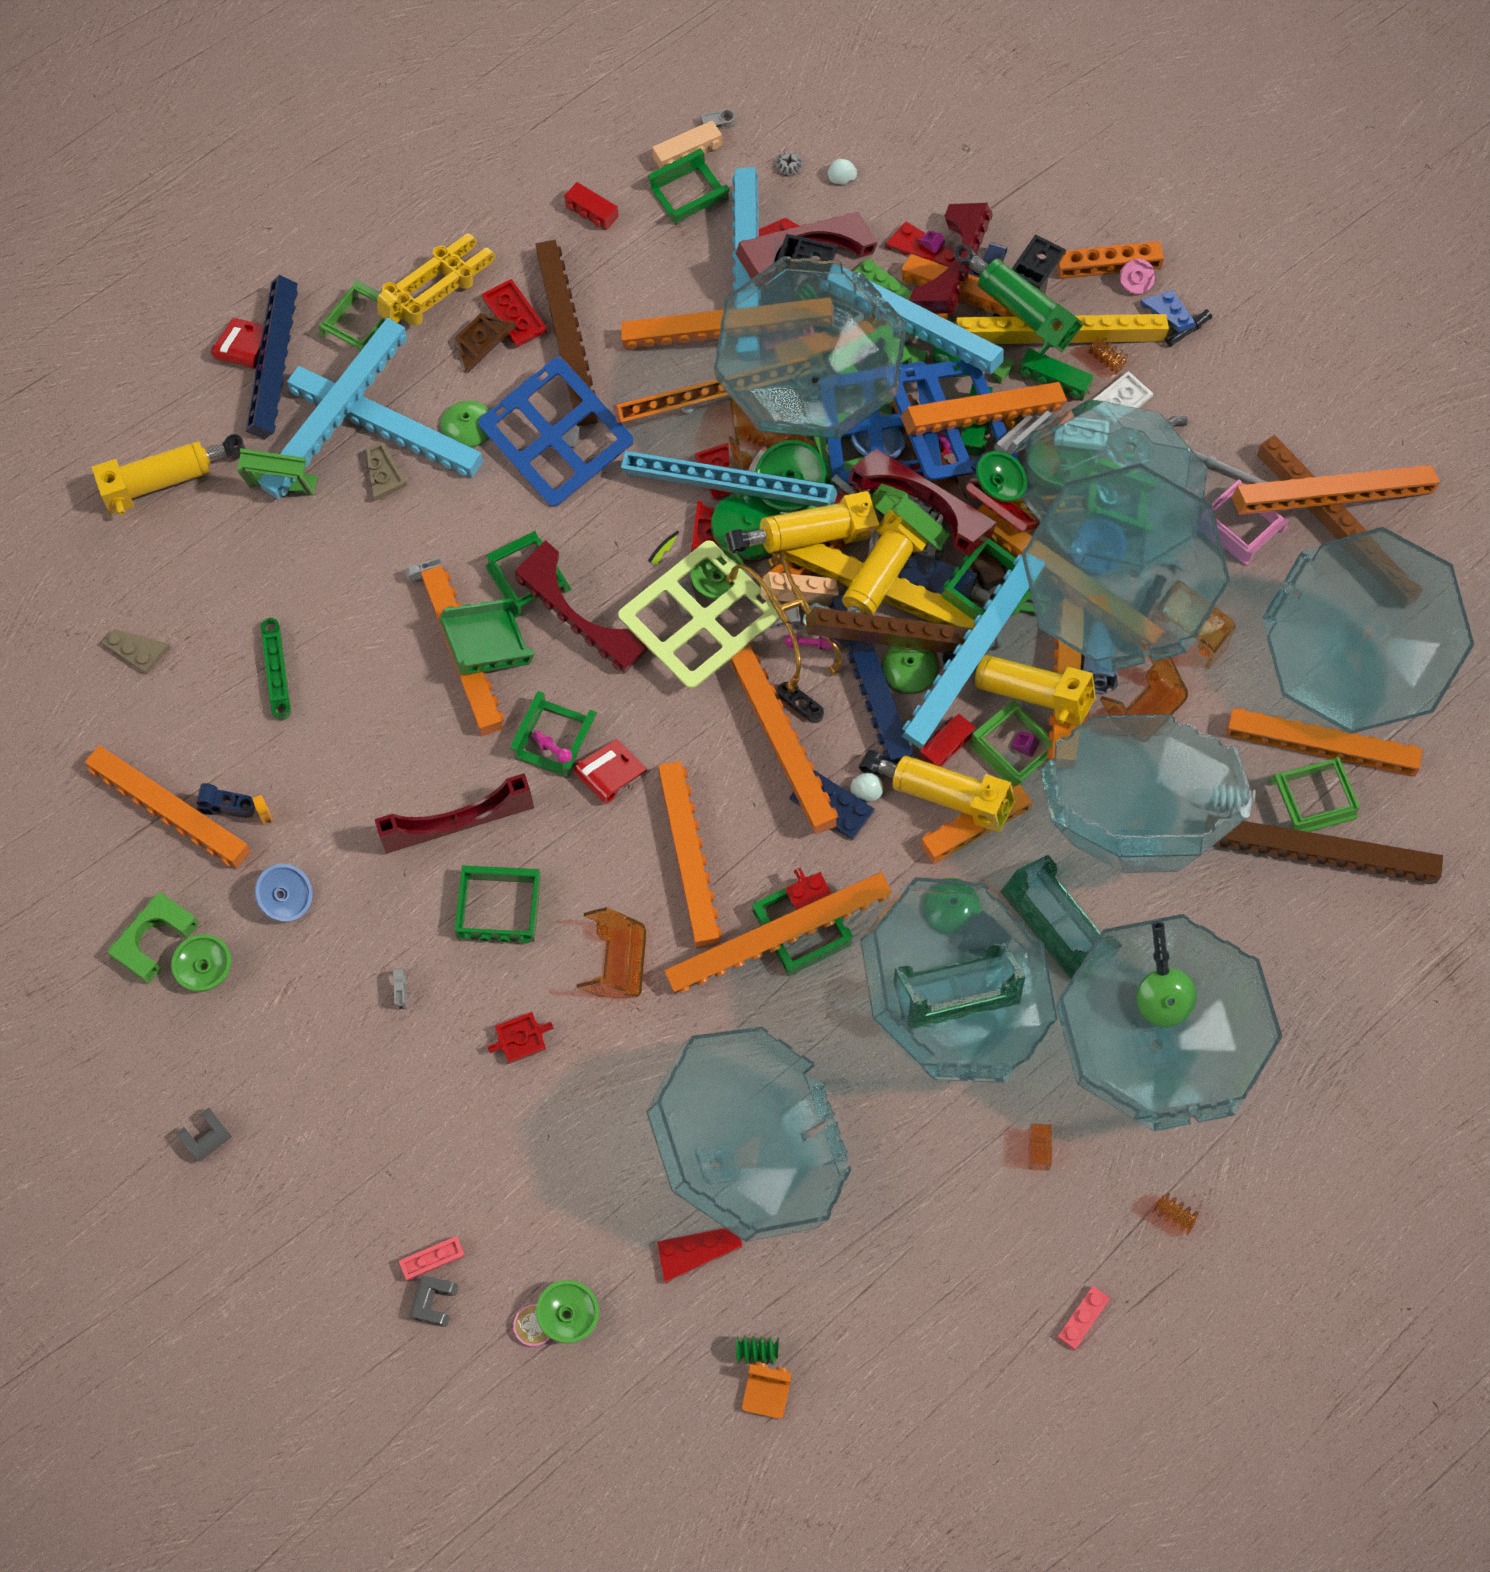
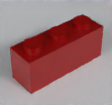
[564,182,619,230]
[919,713,976,767]

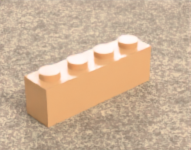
[652,121,722,168]
[760,572,839,606]

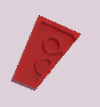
[695,442,731,501]

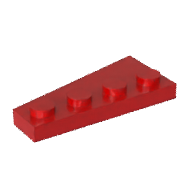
[885,221,956,267]
[657,1226,742,1284]

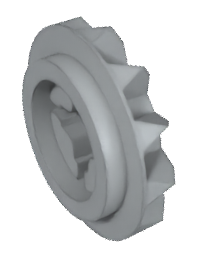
[776,151,803,175]

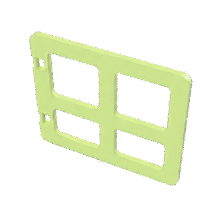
[618,541,780,689]

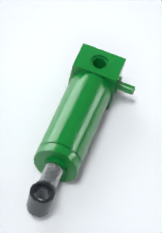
[954,244,1084,356]

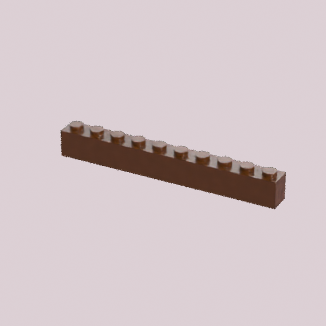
[806,607,973,653]

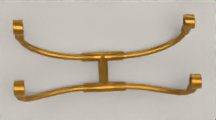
[725,551,842,692]

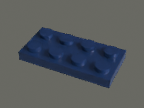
[898,552,978,599]
[789,770,875,841]

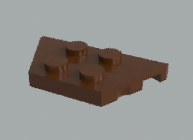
[455,313,517,373]

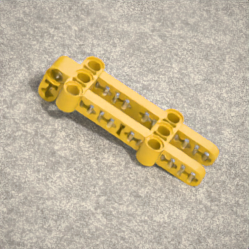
[377,233,495,326]

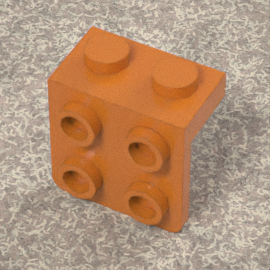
[742,1362,792,1419]

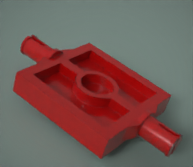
[785,868,832,929]
[487,1012,554,1064]

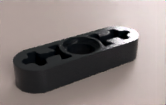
[778,682,824,723]

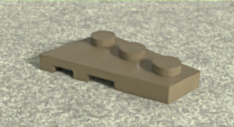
[366,442,407,501]
[102,629,170,674]

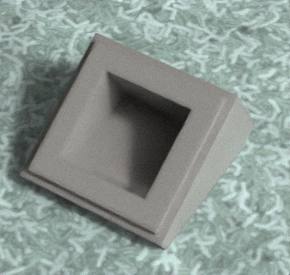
[562,426,580,448]

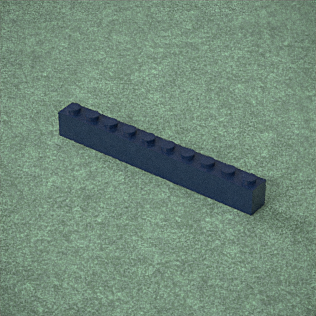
[245,275,298,440]
[830,594,913,764]

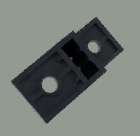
[759,233,837,290]
[992,234,1066,317]

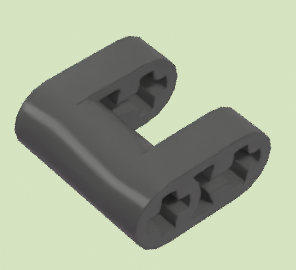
[176,1108,232,1162]
[409,1276,458,1327]

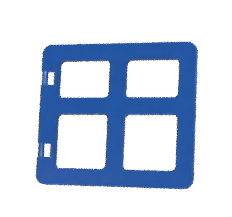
[479,357,634,507]
[886,360,1018,481]
[821,362,942,487]

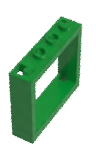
[941,539,1039,621]
[454,865,541,944]
[752,874,853,977]

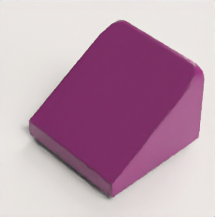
[918,230,945,253]
[1011,732,1039,757]

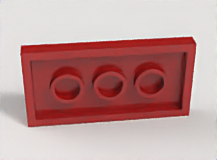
[481,279,547,348]
[966,481,1040,532]

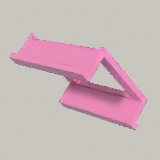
[1197,479,1289,566]

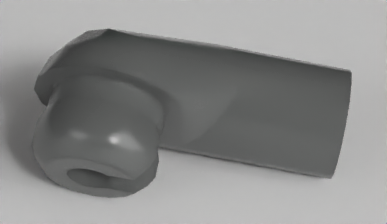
[1163,416,1188,432]

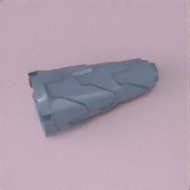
[1083,622,1118,694]

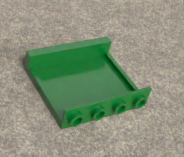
[439,599,535,676]

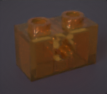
[1029,1123,1052,1171]

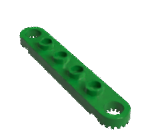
[261,617,291,720]

